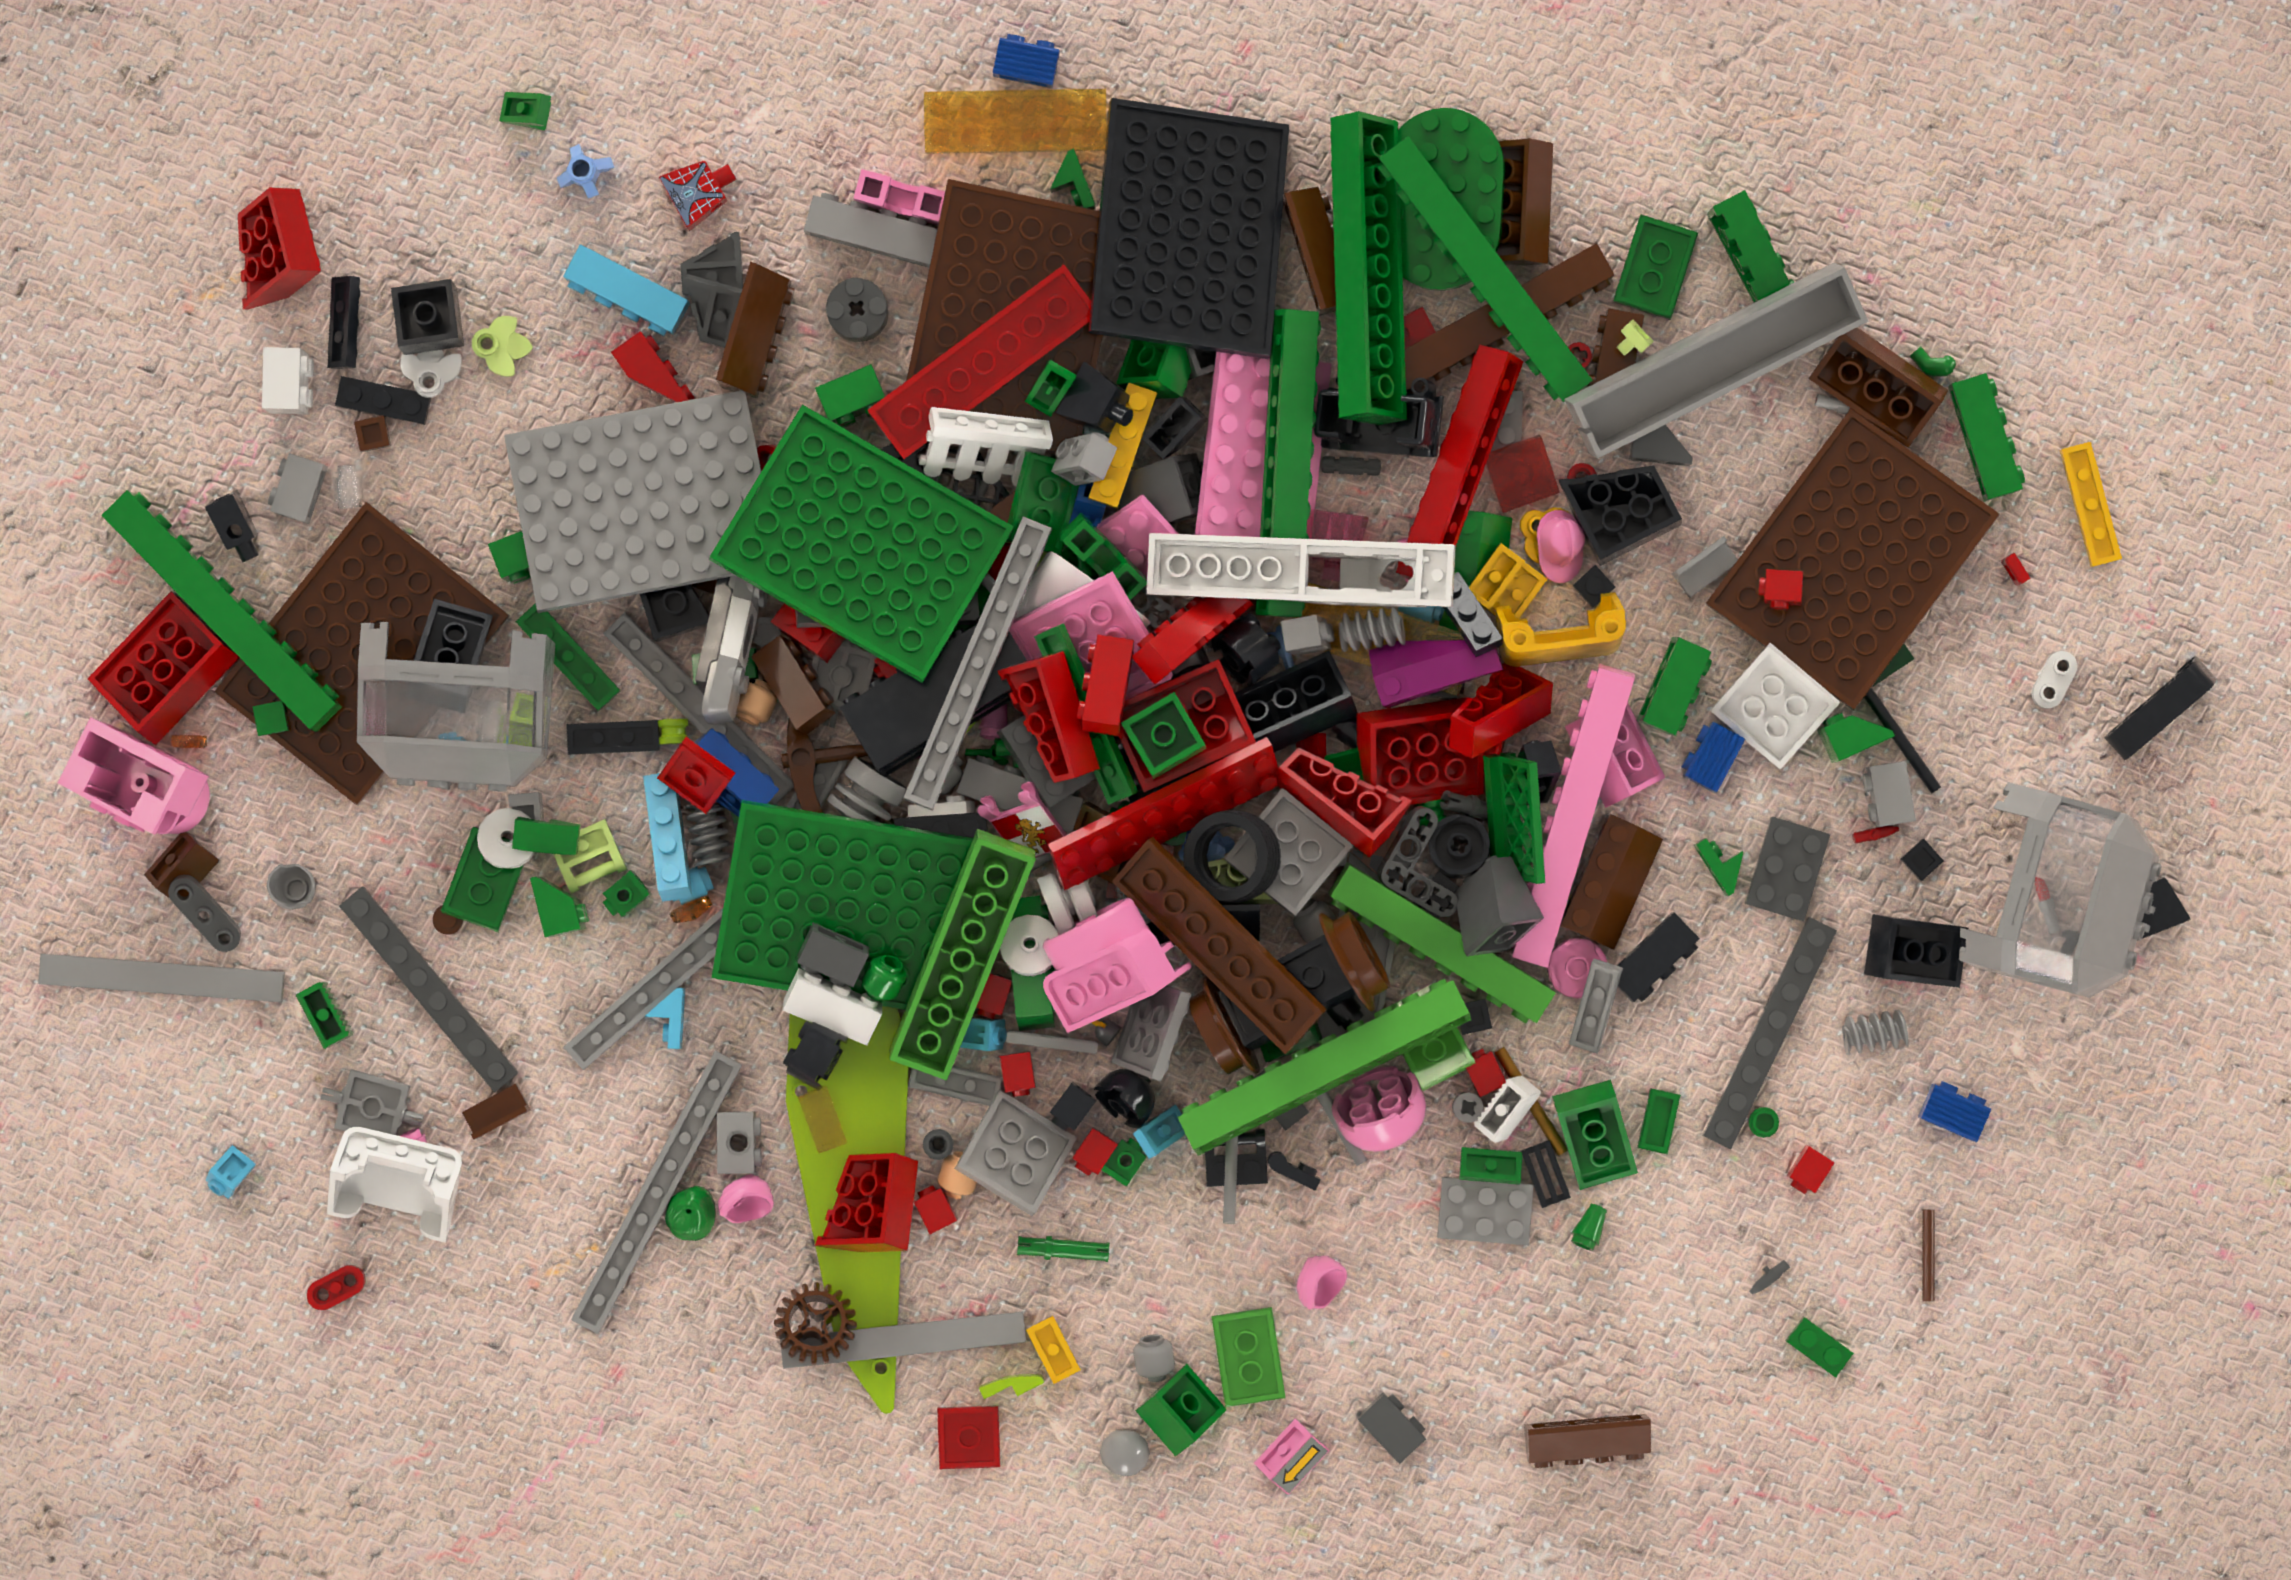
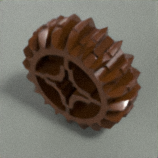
[774,1282,857,1365]

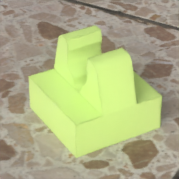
[1616,320,1654,356]

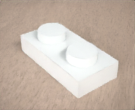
[907,795,975,817]

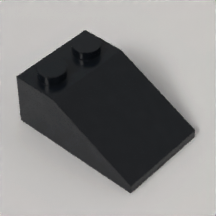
[406,599,493,709]
[1864,914,1969,988]

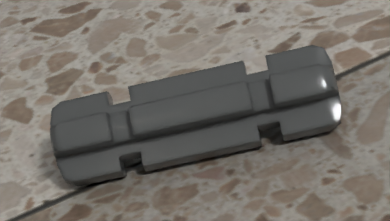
[1321,456,1381,476]

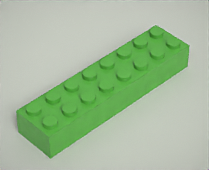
[889,829,1036,1081]

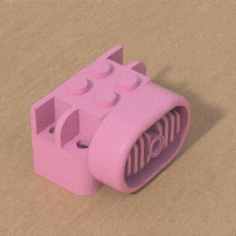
[58,717,210,835]
[1043,898,1192,1033]

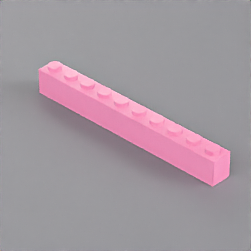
[1512,663,1635,968]

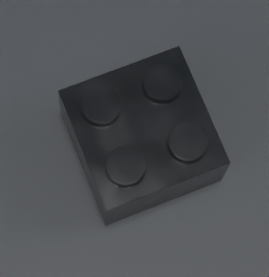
[391,279,464,355]

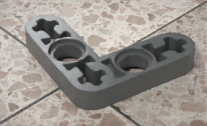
[1377,806,1458,917]

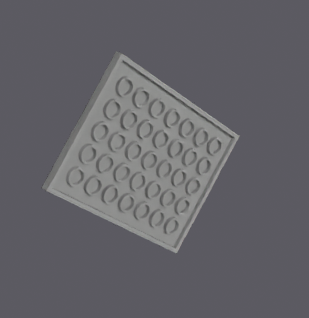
[504,391,761,613]

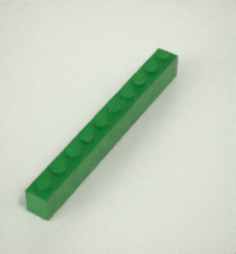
[1377,136,1593,403]
[1256,309,1321,617]
[101,490,342,732]

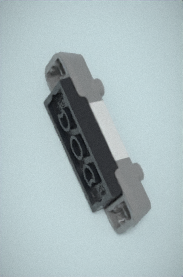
[695,576,768,725]

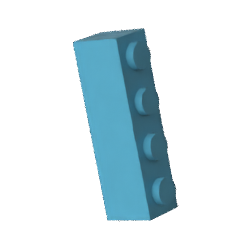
[563,244,690,336]
[643,773,693,902]

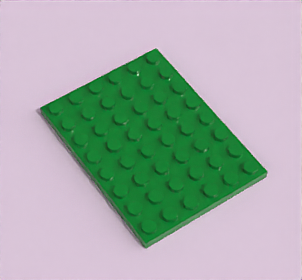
[709,404,1014,683]
[711,800,973,1010]

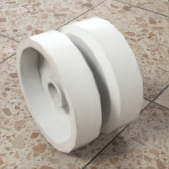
[1037,873,1098,935]

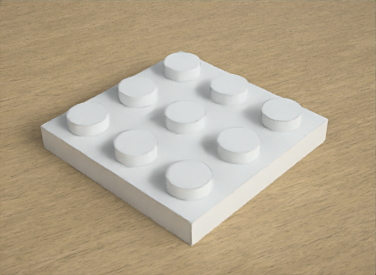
[1711,643,1840,769]

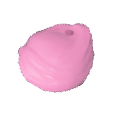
[718,1173,774,1223]
[1296,1255,1347,1310]

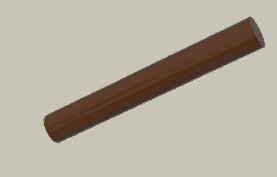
[1922,1209,1935,1301]

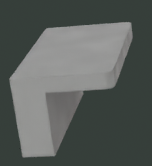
[1672,536,1738,598]

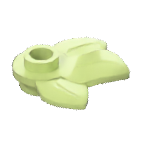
[472,316,533,377]

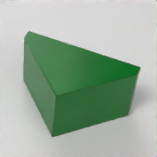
[1024,360,1077,417]

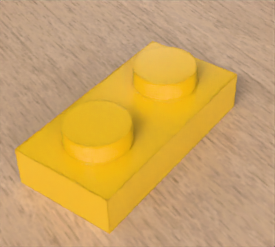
[1026,1315,1081,1384]

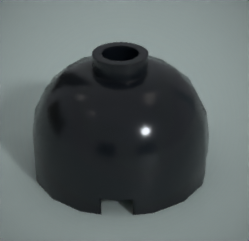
[1094,1069,1155,1129]

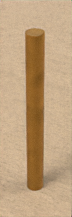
[1494,1047,1568,1156]

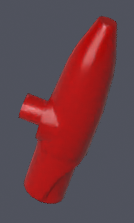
[1852,826,1899,844]

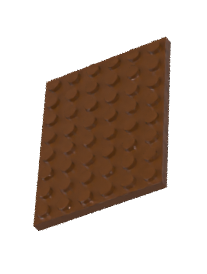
[906,179,1103,452]
[1706,409,2000,711]
[214,502,510,805]

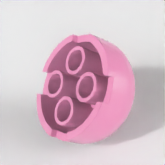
[1332,1066,1426,1152]

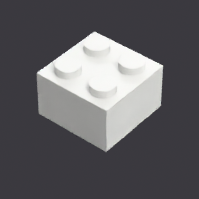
[262,347,314,415]

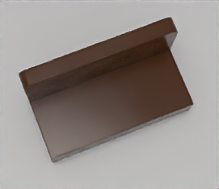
[144,832,219,898]
[462,1083,531,1140]

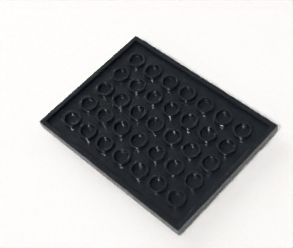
[1089,98,1289,359]

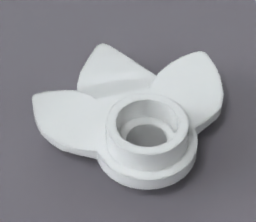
[400,350,462,398]

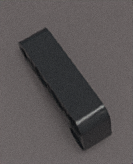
[2104,656,2217,760]

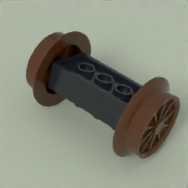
[1189,912,1391,1074]

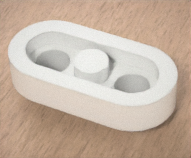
[2031,651,2077,709]

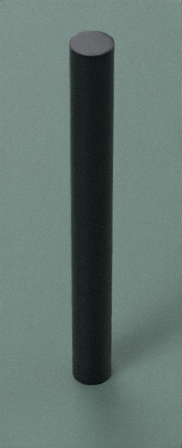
[1864,688,1941,794]

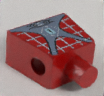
[659,161,737,231]

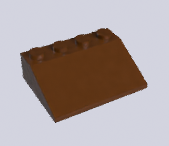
[716,262,795,398]

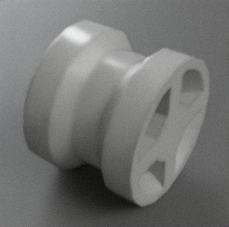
[1452,1092,1483,1123]

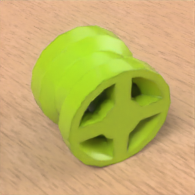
[658,719,689,745]

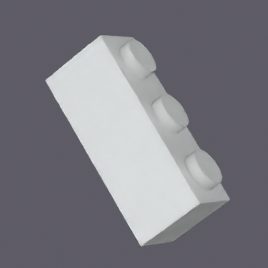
[783,968,882,1046]

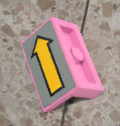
[1254,1419,1330,1495]

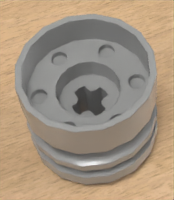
[827,756,907,823]

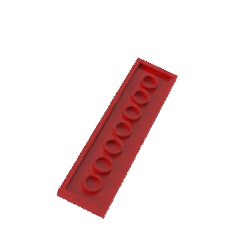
[867,265,1091,459]
[1048,737,1278,890]

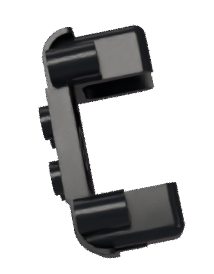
[1314,377,1444,457]

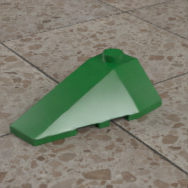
[1438,510,1512,634]

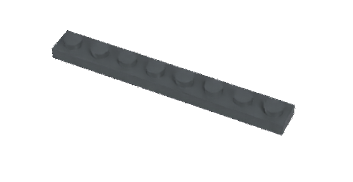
[339,886,519,1093]
[1702,917,1837,1149]

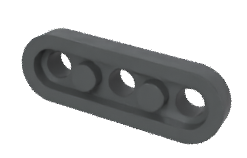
[168,875,241,952]

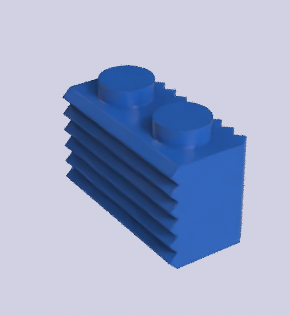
[993,34,1060,89]
[1681,722,1745,793]
[1918,1081,1991,1142]

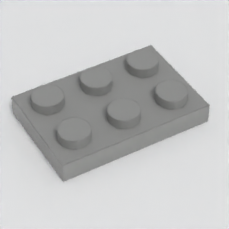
[1437,1177,1534,1246]

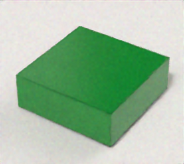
[252,701,290,736]

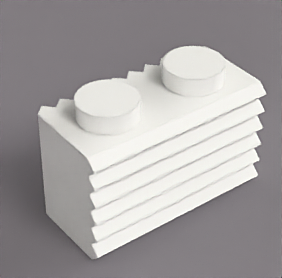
[1474,1076,1541,1143]

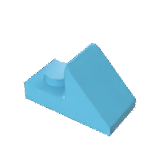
[645,987,685,1049]
[1133,1104,1185,1159]

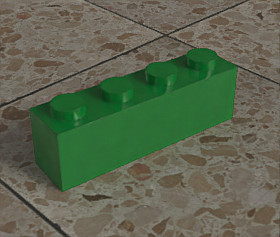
[1948,373,2025,502]

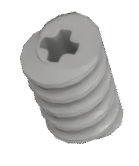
[1339,607,1405,652]
[685,803,731,866]
[1842,1010,1908,1055]

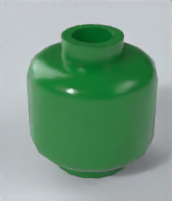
[862,955,907,1001]

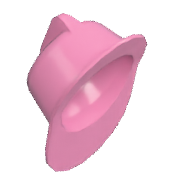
[1537,510,1585,583]

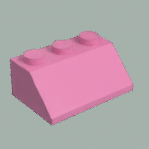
[1565,702,1665,808]

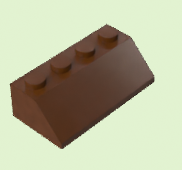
[1497,138,1553,266]
[1283,187,1336,316]
[1808,327,1948,448]
[1560,814,1663,950]
[1524,1414,1651,1468]

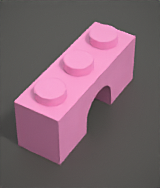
[853,169,945,225]

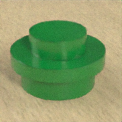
[1748,1107,1779,1138]

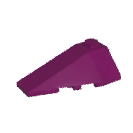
[1368,640,1503,708]

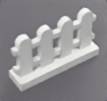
[918,407,1053,487]

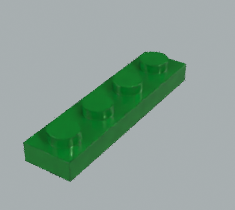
[515,603,621,711]

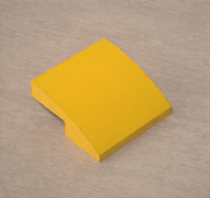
[1469,543,1547,618]

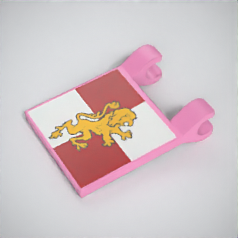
[977,782,1067,857]

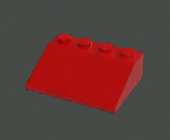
[88,591,240,745]
[1119,659,1256,793]
[1357,697,1484,805]

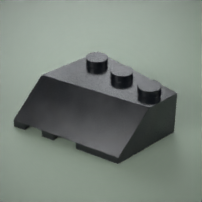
[1558,465,1682,566]

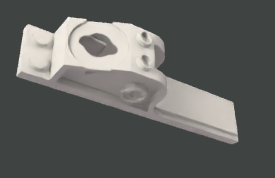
[1146,533,1456,607]

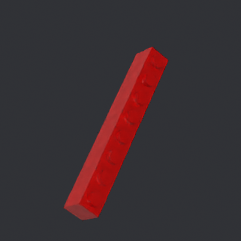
[1396,345,1524,580]

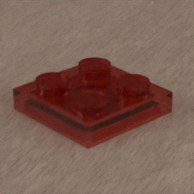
[1486,434,1560,513]

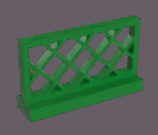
[1483,752,1545,884]

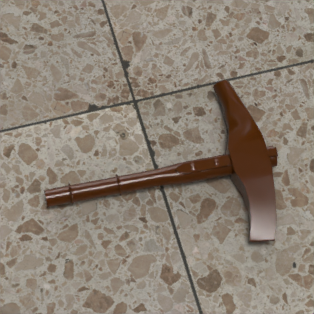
[781,718,868,813]

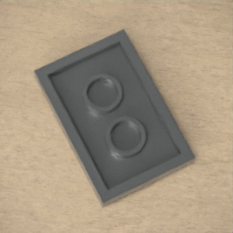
[1745,816,1830,922]

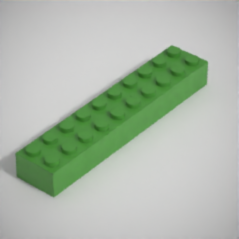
[1177,979,1471,1156]

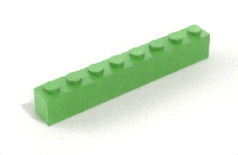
[1328,862,1556,1024]

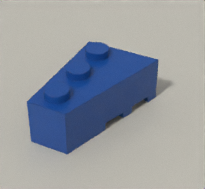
[695,728,780,817]

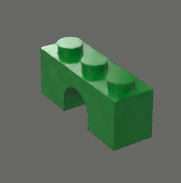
[1059,513,1147,600]

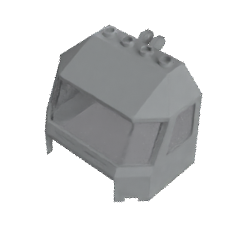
[357,622,555,792]
[1959,782,2161,998]

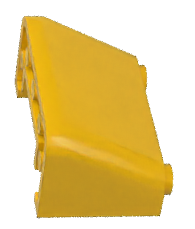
[1495,592,1626,667]

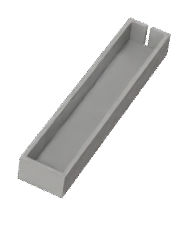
[1564,263,1869,459]

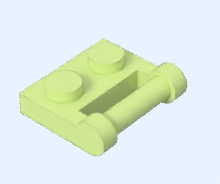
[554,819,627,894]

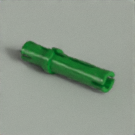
[1017,1236,1110,1262]

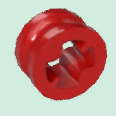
[1568,342,1592,368]

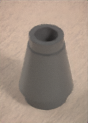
[923,1129,953,1160]

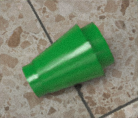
[1571,1203,1607,1251]

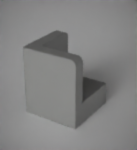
[508,792,544,821]

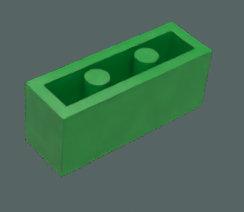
[1636,637,1712,736]

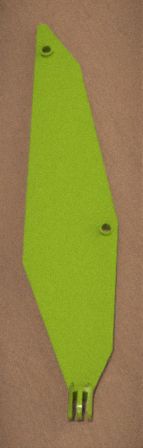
[786,1006,909,1414]

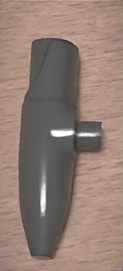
[1749,1260,1790,1294]

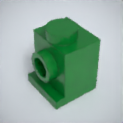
[603,870,652,917]
[1101,1137,1147,1187]

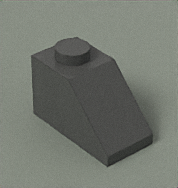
[1629,424,1693,466]

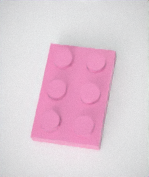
[1097,494,1179,586]

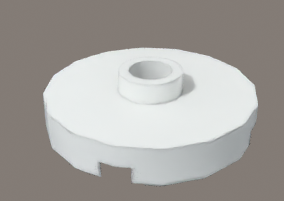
[477,808,535,869]
[1000,915,1059,976]

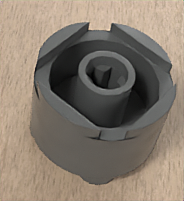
[826,277,888,342]

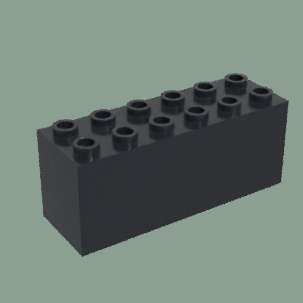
[840,617,1027,777]

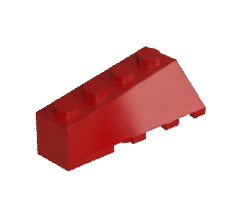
[1131,597,1253,685]
[997,651,1100,783]
[1449,662,1553,758]
[1277,748,1412,858]

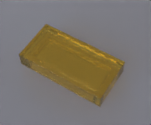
[797,1085,847,1153]

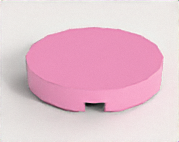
[1547,938,1607,998]

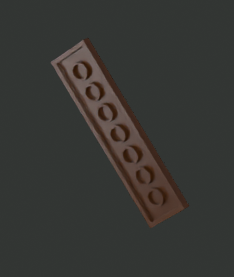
[1112,837,1327,1054]

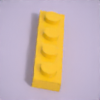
[1088,383,1157,509]
[2059,441,2122,567]

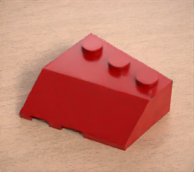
[237,187,321,310]
[815,1153,918,1252]

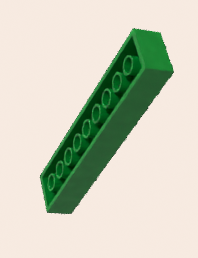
[1330,111,1407,425]

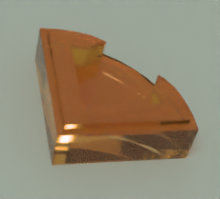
[171,735,207,748]
[669,896,713,923]

